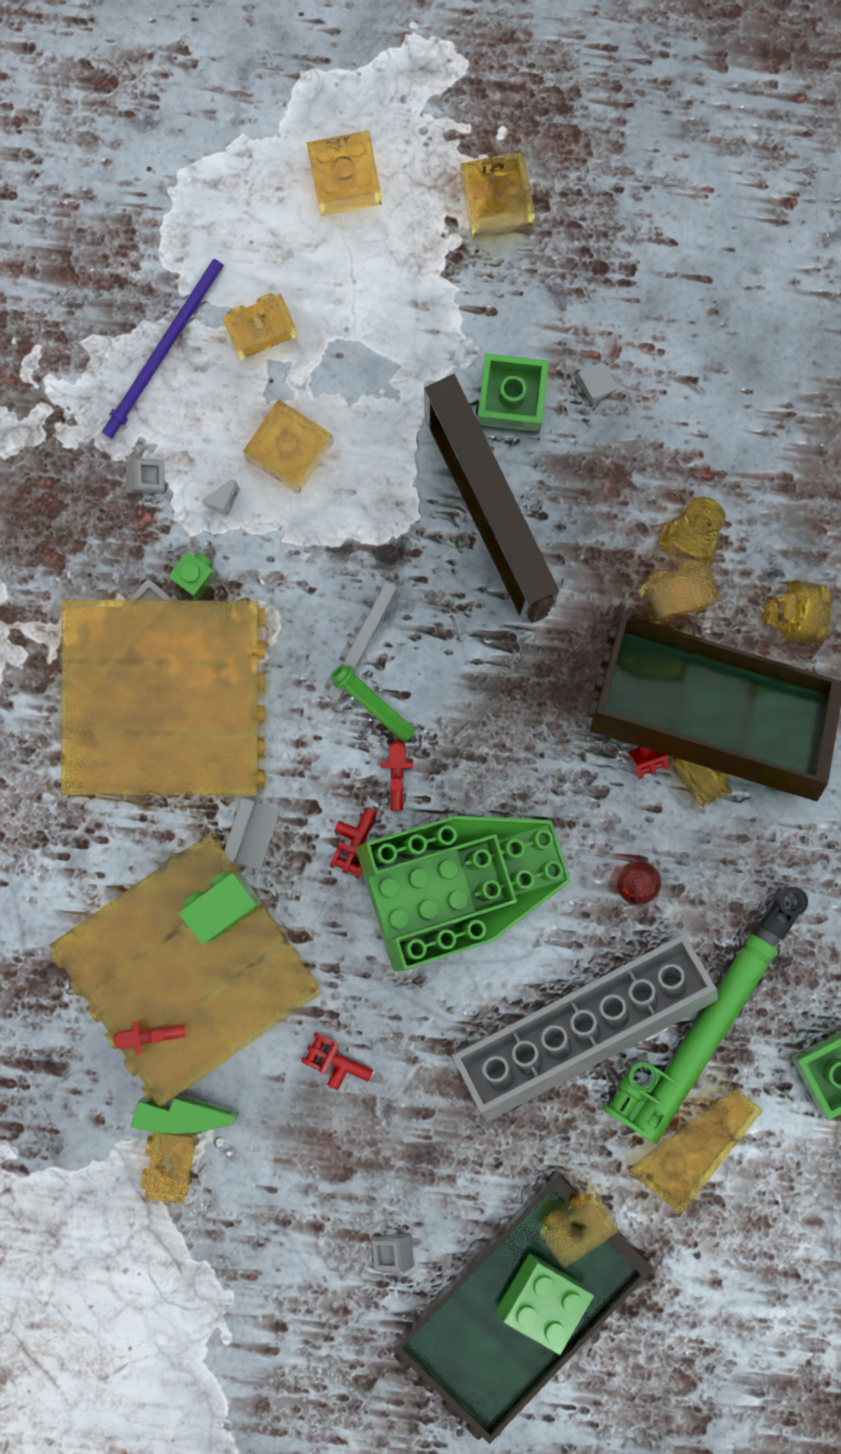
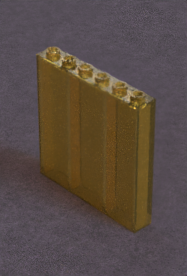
[61,600,266,796]
[49,832,323,1107]

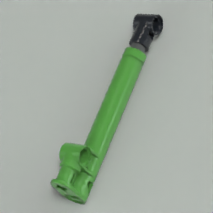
[602,887,808,1144]

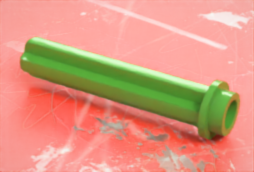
[331,664,415,742]

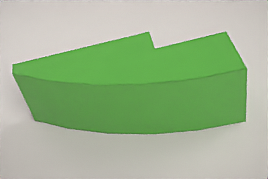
[130,1094,239,1134]

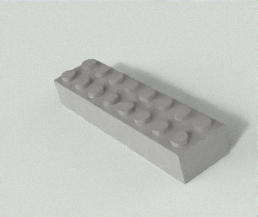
[452,934,718,1122]

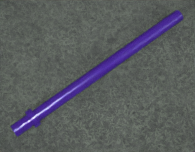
[102,259,224,439]

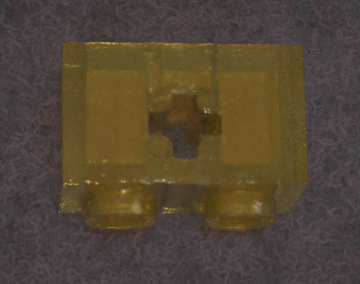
[222,293,297,360]
[141,1132,197,1204]
[541,1190,619,1268]

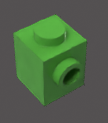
[168,551,217,601]

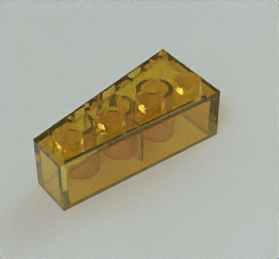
[628,1087,763,1215]

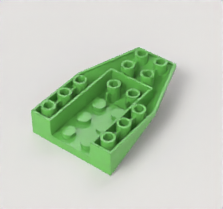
[355,816,571,972]

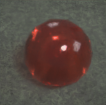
[617,860,661,905]

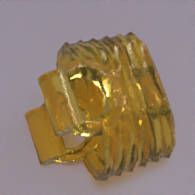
[657,496,726,569]
[764,580,831,643]
[673,739,732,808]

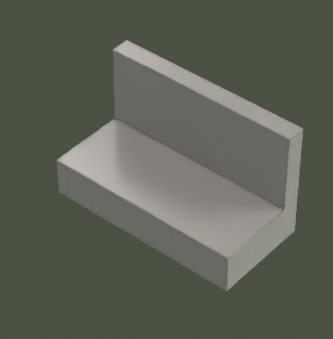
[221,798,281,871]

